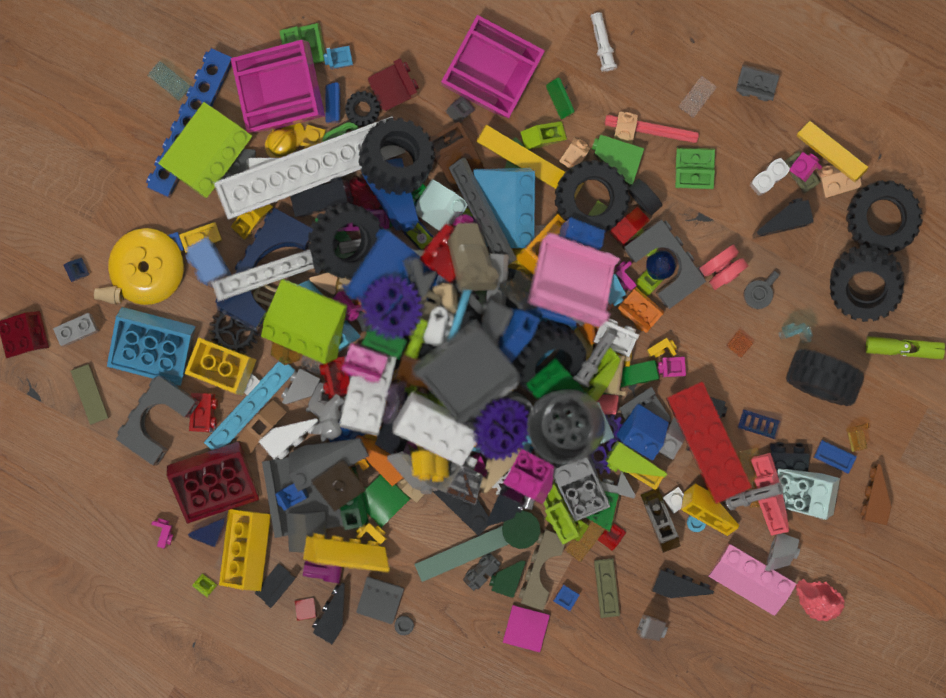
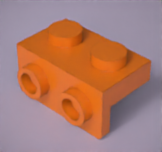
[618,287,665,333]

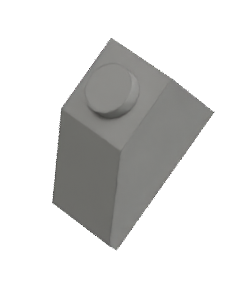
[659,417,684,460]
[765,533,800,571]

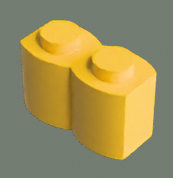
[411,451,449,482]

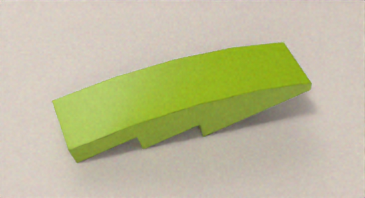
[543,476,580,544]

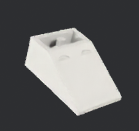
[259,419,319,459]

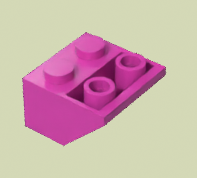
[503,449,554,504]

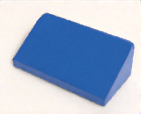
[325,82,340,123]

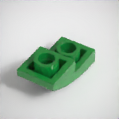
[620,360,660,388]

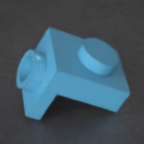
[324,46,353,70]

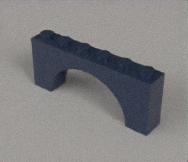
[215,208,313,332]

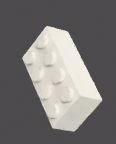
[340,356,396,436]
[393,392,477,466]

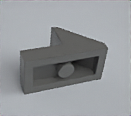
[403,257,436,297]

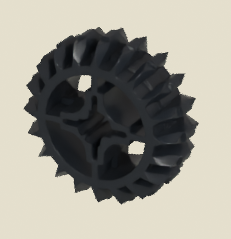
[209,310,261,353]

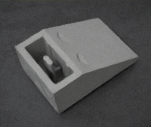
[551,456,610,521]

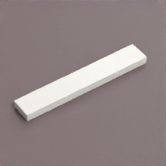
[212,250,314,301]

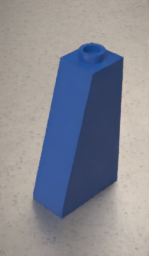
[362,158,418,232]

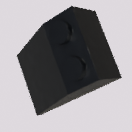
[752,198,814,238]

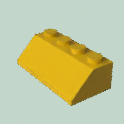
[219,509,271,591]
[303,534,389,572]

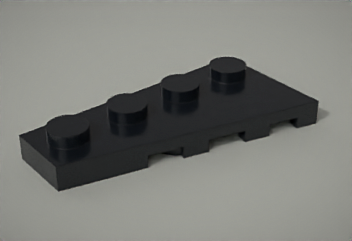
[432,460,489,536]

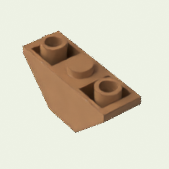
[236,400,287,455]

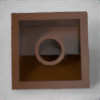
[396,355,433,395]

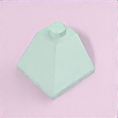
[414,179,468,231]

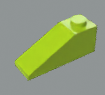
[605,441,667,477]

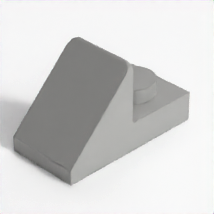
[601,471,635,498]

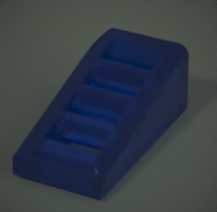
[738,409,781,440]

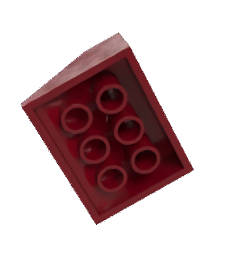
[167,441,259,524]

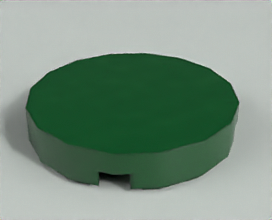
[502,511,540,549]

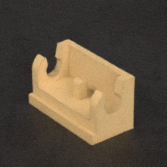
[604,355,631,396]

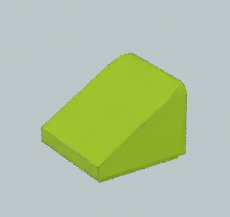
[634,267,663,297]

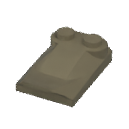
[448,223,499,290]

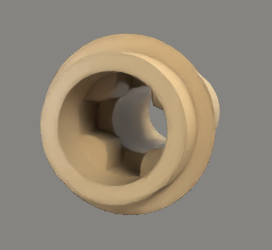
[94,286,124,305]

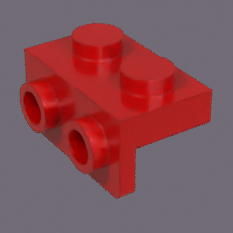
[319,356,350,399]
[189,393,218,432]

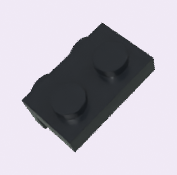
[769,442,810,473]

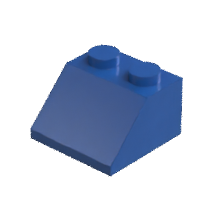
[616,404,669,461]

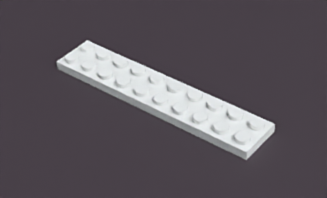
[214,116,406,219]

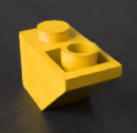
[231,204,273,240]

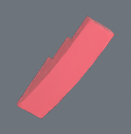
[751,453,789,536]

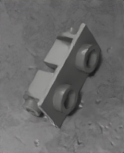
[463,553,501,591]

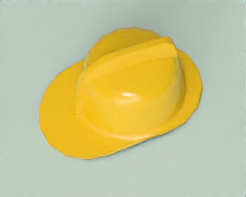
[265,123,305,158]

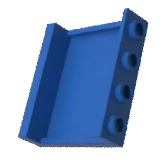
[342,230,438,326]

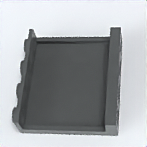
[413,320,520,425]
[262,457,343,538]

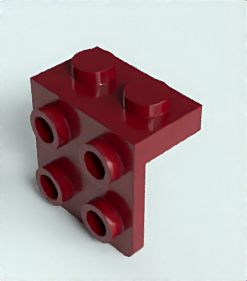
[368,58,419,111]

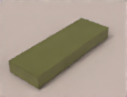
[71,364,109,425]
[594,558,620,618]

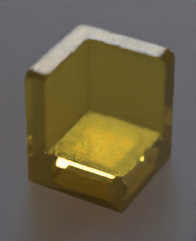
[271,342,300,365]

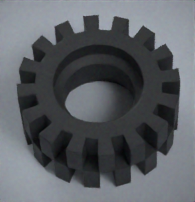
[345,91,380,127]

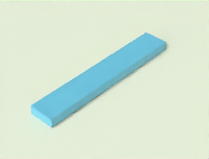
[204,358,295,450]

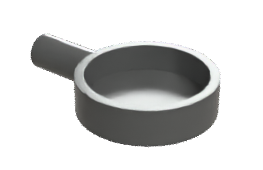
[744,271,780,309]

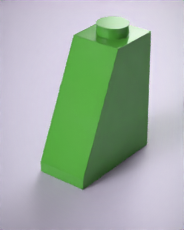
[592,135,644,186]

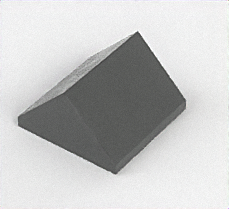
[287,511,327,553]

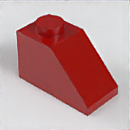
[609,206,650,246]

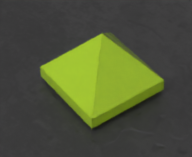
[192,574,217,597]

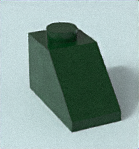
[489,560,526,598]

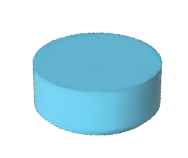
[687,515,706,532]

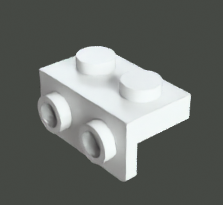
[593,318,639,357]

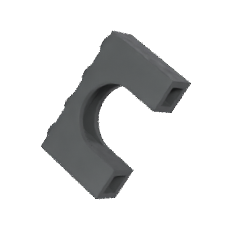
[622,219,707,309]
[116,375,200,465]

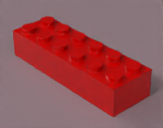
[666,381,752,504]

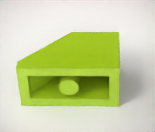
[521,121,567,150]

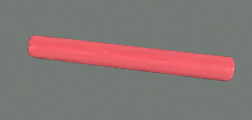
[605,115,699,143]

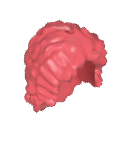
[796,579,845,621]

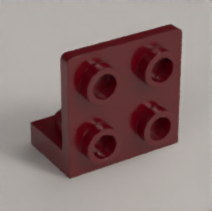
[0,311,49,358]

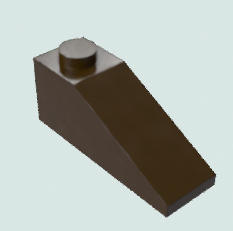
[641,488,681,553]

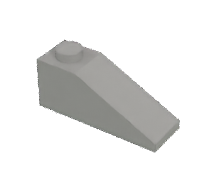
[388,453,440,494]
[636,614,668,641]

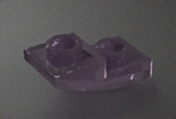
[381,381,405,424]

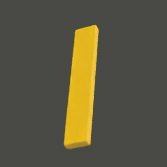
[476,125,584,200]

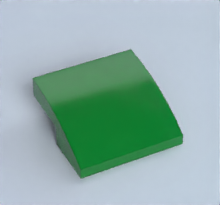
[362,475,411,528]

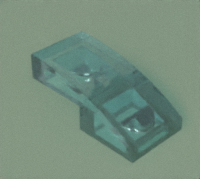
[147,61,190,101]

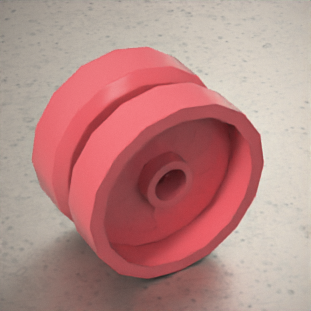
[699,244,749,291]

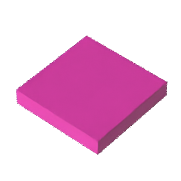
[503,605,550,652]

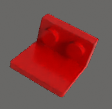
[419,224,456,282]

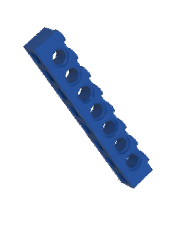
[146,48,232,198]

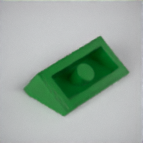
[546,77,575,120]

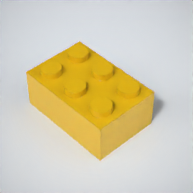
[185,337,256,396]

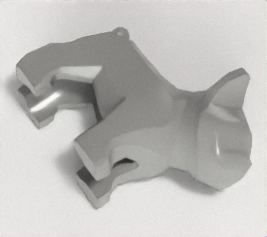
[306,382,345,442]

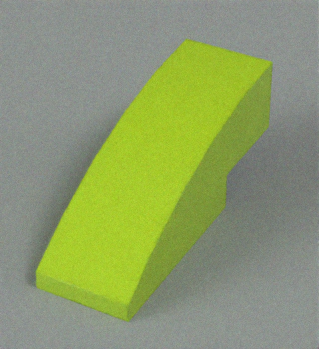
[581,347,621,402]

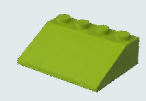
[158,102,252,198]
[261,279,347,364]

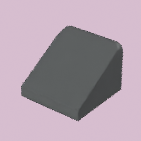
[446,97,475,123]

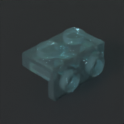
[778,323,813,344]

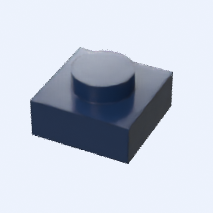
[63,258,90,282]

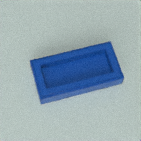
[813,440,857,474]

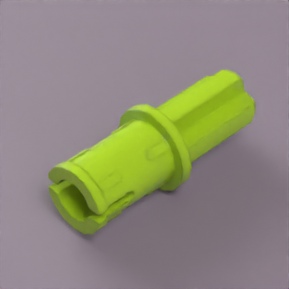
[405,319,429,359]

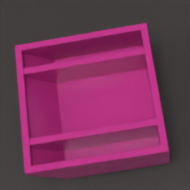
[441,15,545,119]
[231,40,325,133]

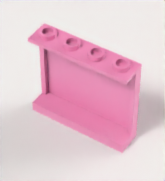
[529,234,620,327]

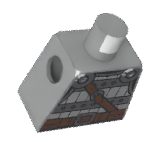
[437,456,483,505]

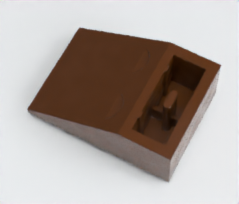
[429,122,485,193]

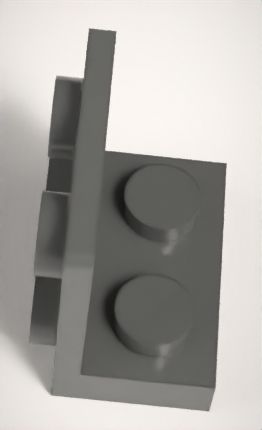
[619,387,671,421]
[356,576,404,624]

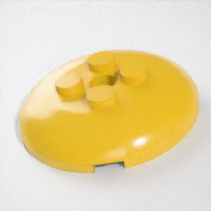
[108,228,184,305]

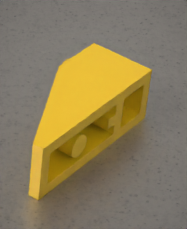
[681,484,739,536]

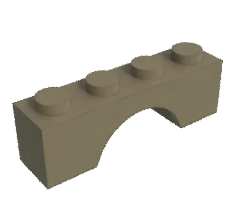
[518,529,565,611]

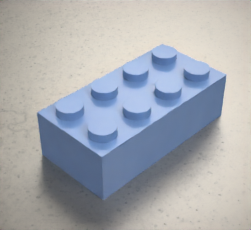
[186,237,232,288]

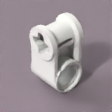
[424,307,454,346]

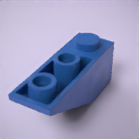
[498,309,540,363]

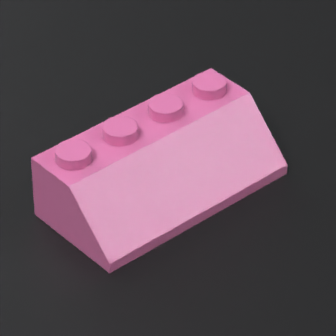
[709,544,796,616]

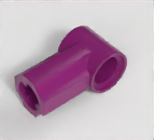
[303,560,342,583]

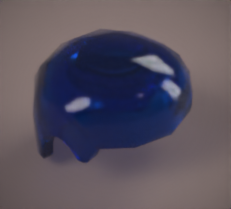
[646,250,676,281]

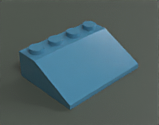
[473,168,535,248]
[107,307,196,386]

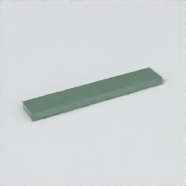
[414,526,508,582]

